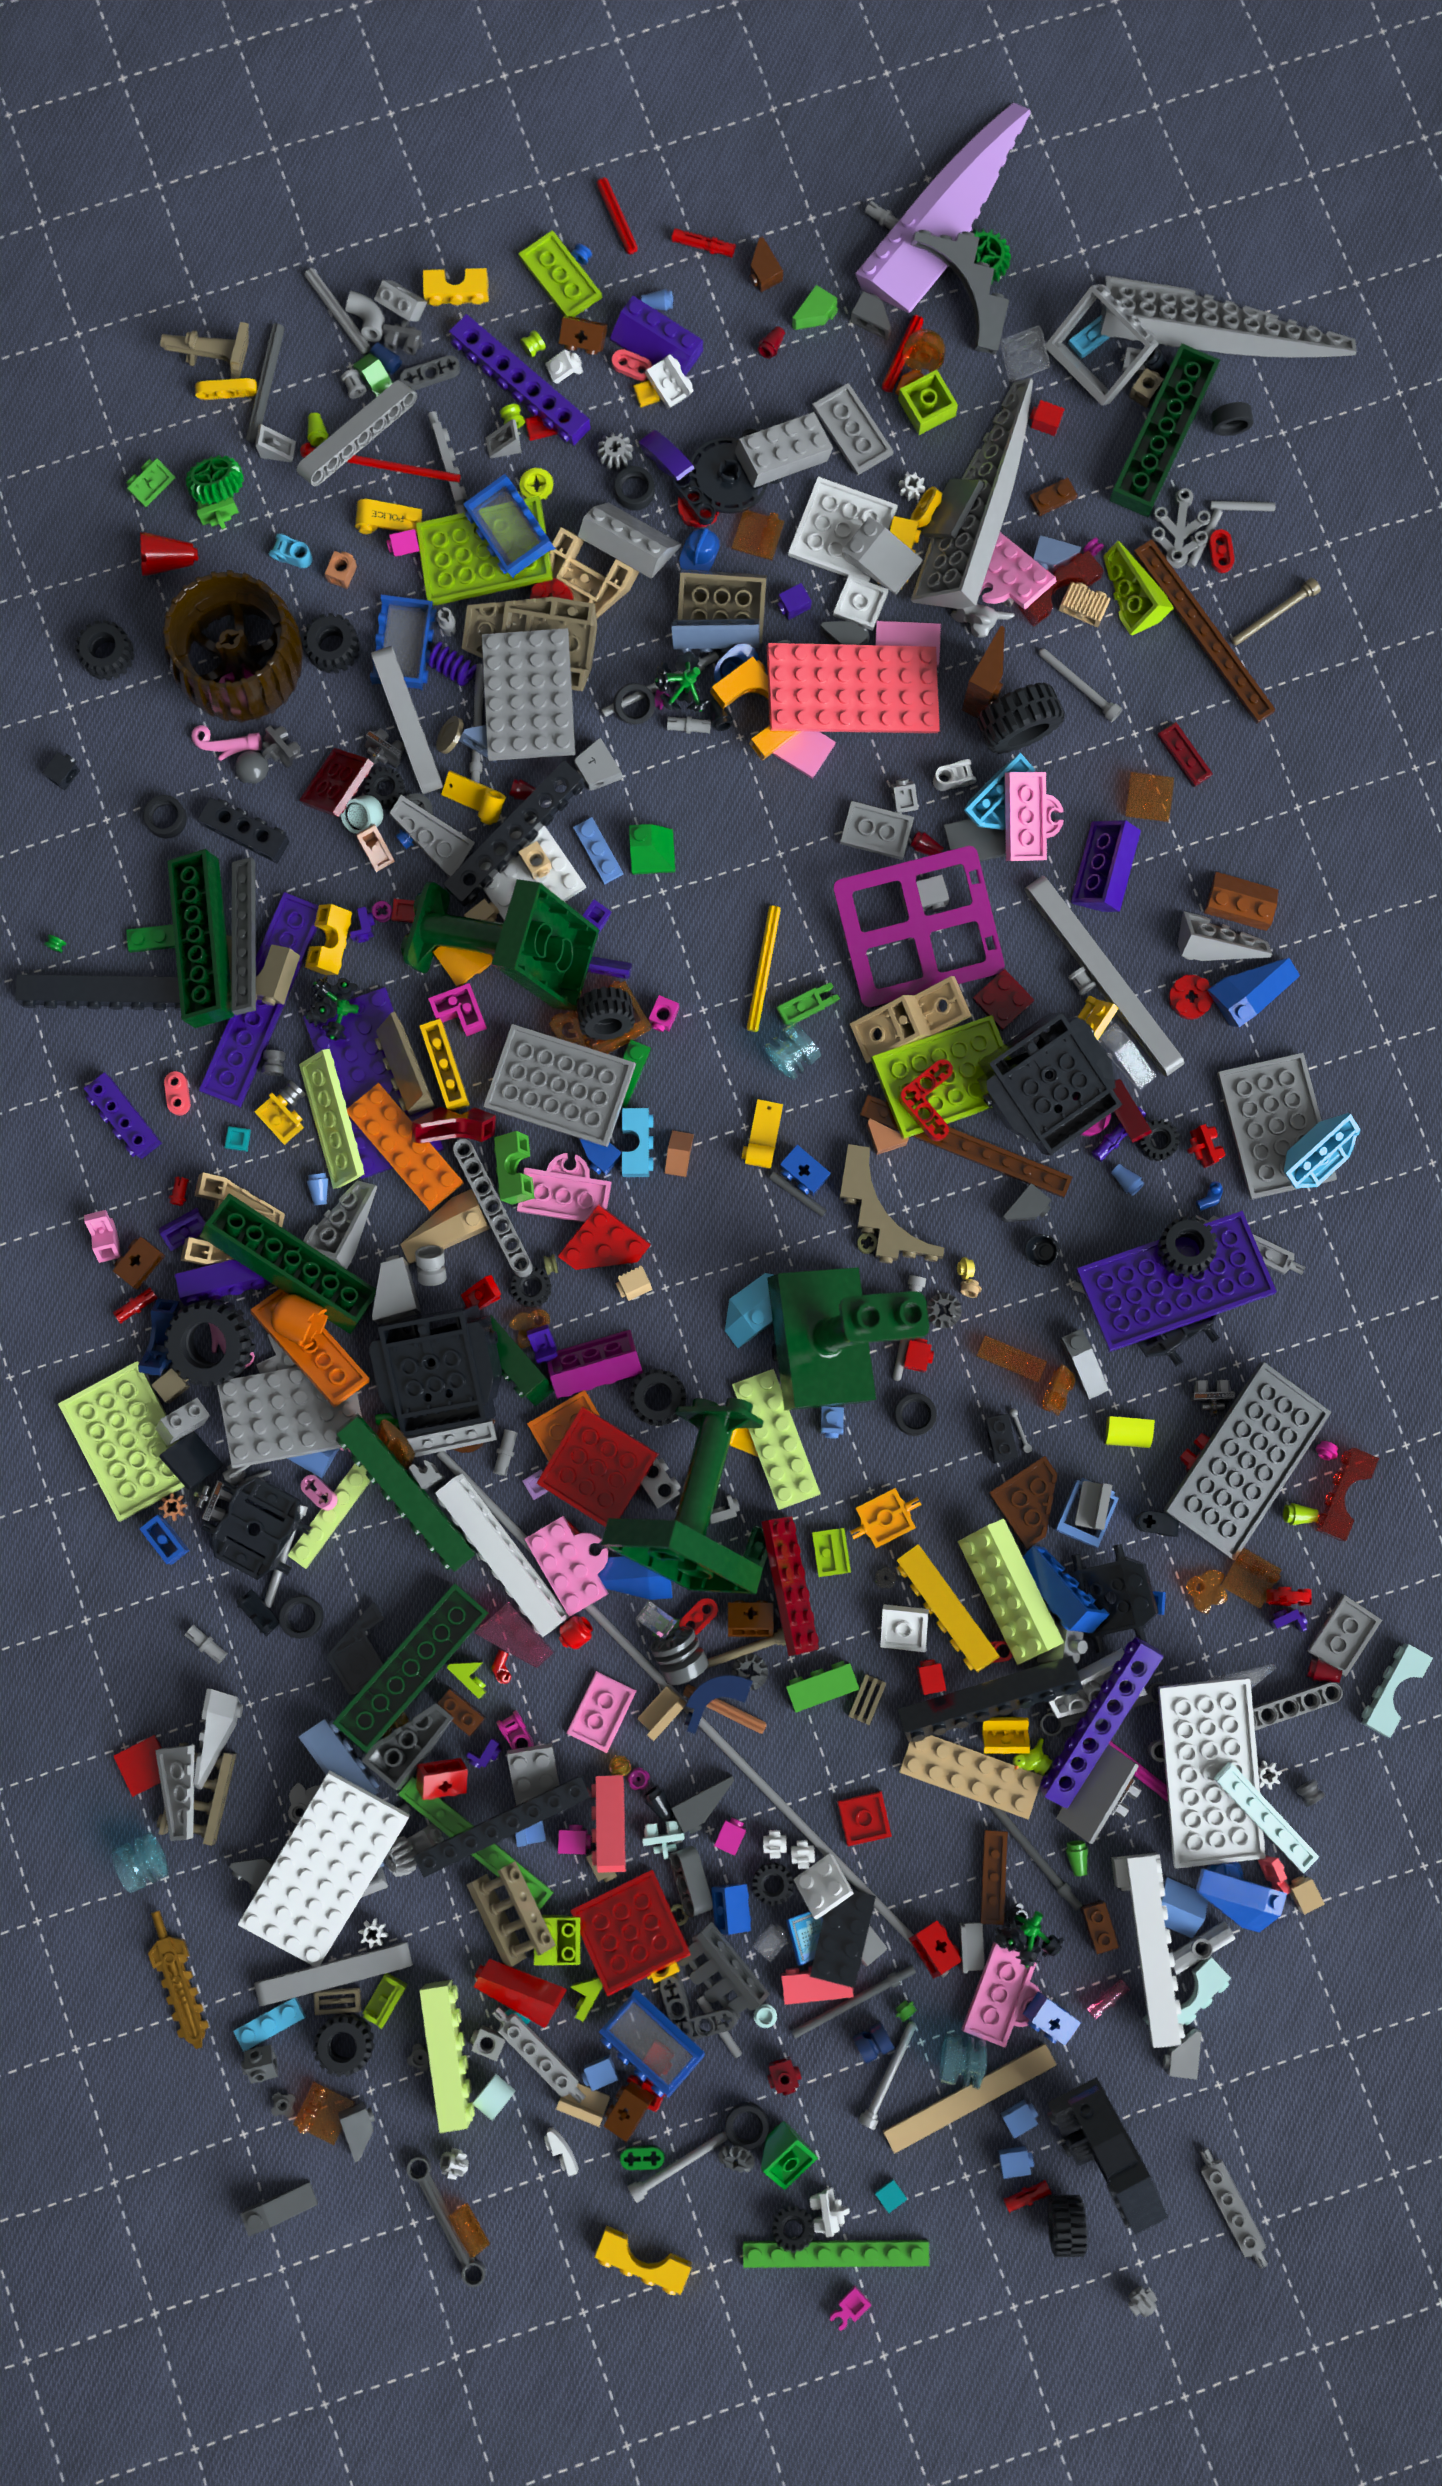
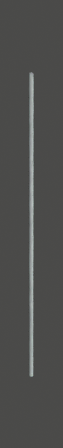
[437,1451,949,1978]

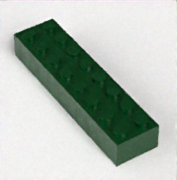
[1109,343,1220,517]
[167,849,234,1028]
[200,1193,376,1334]
[336,1413,475,1572]
[333,1583,488,1753]

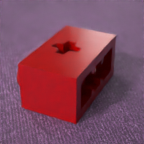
[916,1659,946,1695]
[416,1758,468,1800]
[908,1921,962,1979]

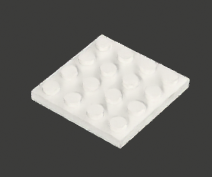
[788,477,898,582]
[480,818,586,920]

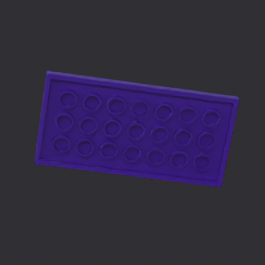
[303,987,444,1180]
[1076,1211,1277,1352]

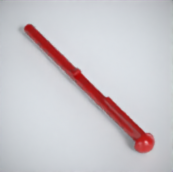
[300,443,461,483]

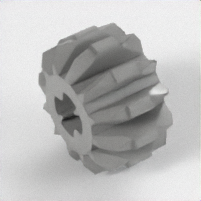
[597,432,633,470]
[384,1836,417,1877]

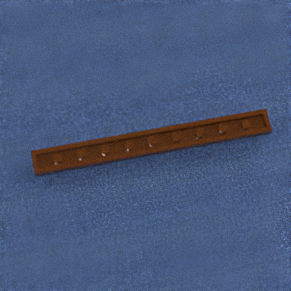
[1133,539,1276,724]
[860,1095,1073,1198]

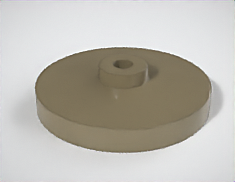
[436,716,463,754]

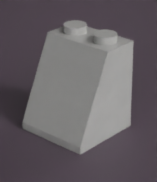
[372,1255,421,1325]

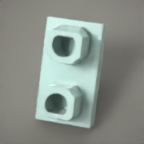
[643,1820,685,1859]

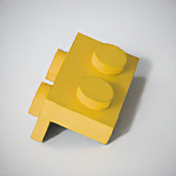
[254,1092,304,1145]
[982,1717,1030,1754]

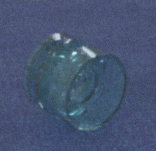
[763,1022,821,1081]
[112,1833,169,1894]
[939,2033,987,2089]

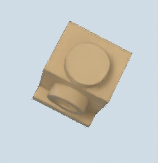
[464,899,499,922]

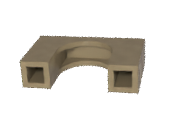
[226,935,300,1006]

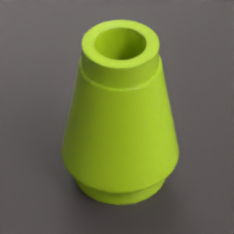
[307,413,328,447]
[1283,1503,1319,1525]

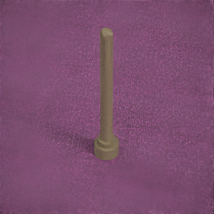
[1232,577,1321,645]
[706,1627,786,1669]

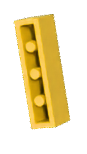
[419,1019,470,1111]

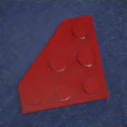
[558,1204,651,1270]

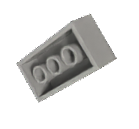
[735,412,833,488]

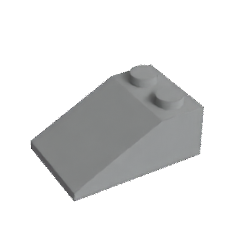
[842,517,923,594]

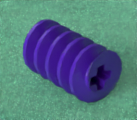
[429,641,477,686]

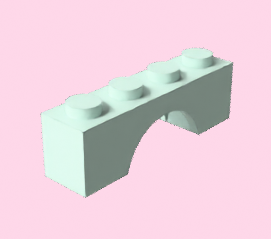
[1361,1644,1433,1738]
[1142,1957,1231,2025]

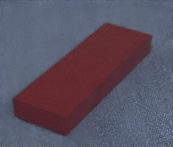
[1157,722,1213,787]
[1113,1079,1152,1143]

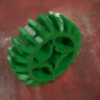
[972,228,1011,284]
[185,455,244,505]

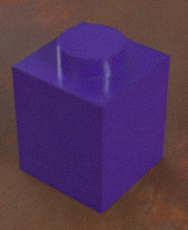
[777,583,812,620]

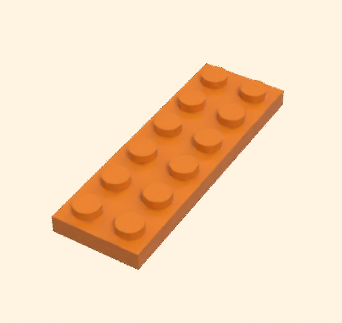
[347,1083,464,1211]
[250,1289,370,1408]

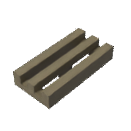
[848,1674,886,1725]
[314,1987,362,2015]

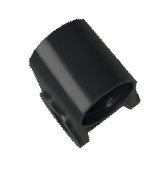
[1135,1511,1179,1537]

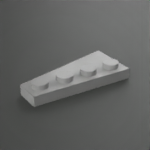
[389,795,475,877]
[156,1745,194,1841]

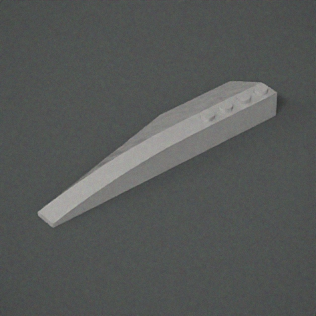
[1100,276,1357,357]
[911,378,1033,609]

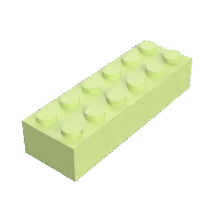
[958,1519,1064,1665]
[420,1980,475,2133]

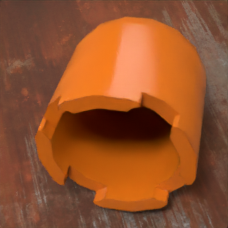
[270,1294,328,1349]

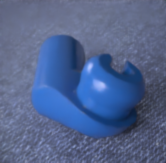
[1196,1181,1223,1211]

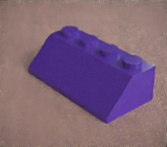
[610,296,703,376]
[1071,820,1141,912]

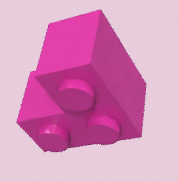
[428,983,487,1036]

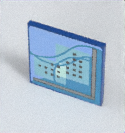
[786,1911,823,1966]

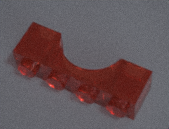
[1018,550,1104,627]
[1316,1448,1379,1542]

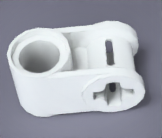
[933,759,977,791]

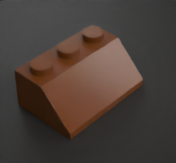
[1204,872,1279,931]

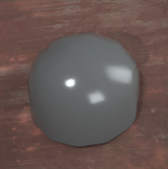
[235,751,269,784]

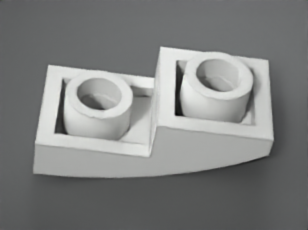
[544,2127,578,2176]

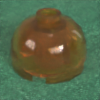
[903,329,946,372]

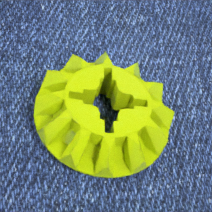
[520,468,554,500]

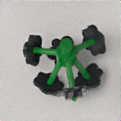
[655,651,711,712]

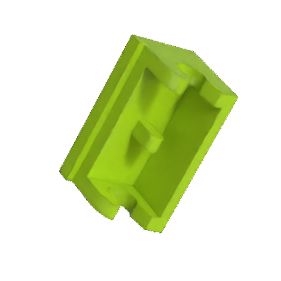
[362,1973,408,2029]

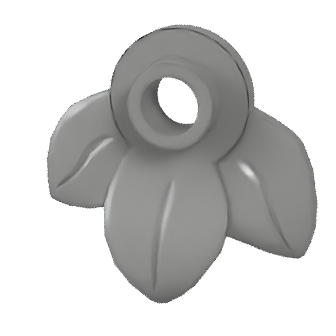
[288,1783,320,1824]

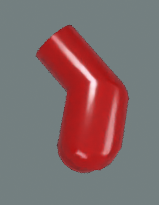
[491,1650,511,1684]

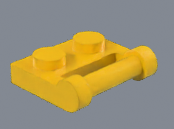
[1078,996,1119,1040]

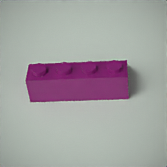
[547,1330,643,1398]

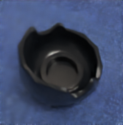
[1024,1234,1060,1268]

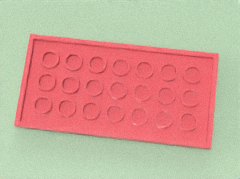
[767,643,940,733]

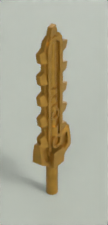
[148,1910,209,2049]

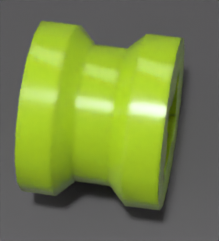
[520,330,546,358]
[500,404,525,429]

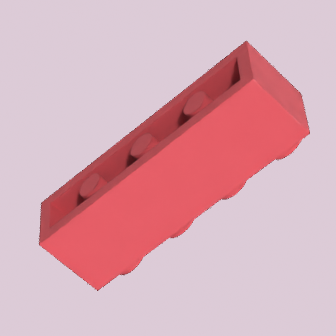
[591,1775,626,1873]

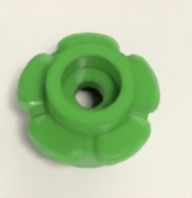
[896,2000,917,2022]

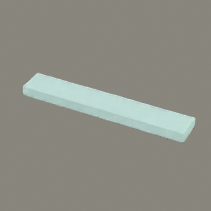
[1213,1762,1319,1873]

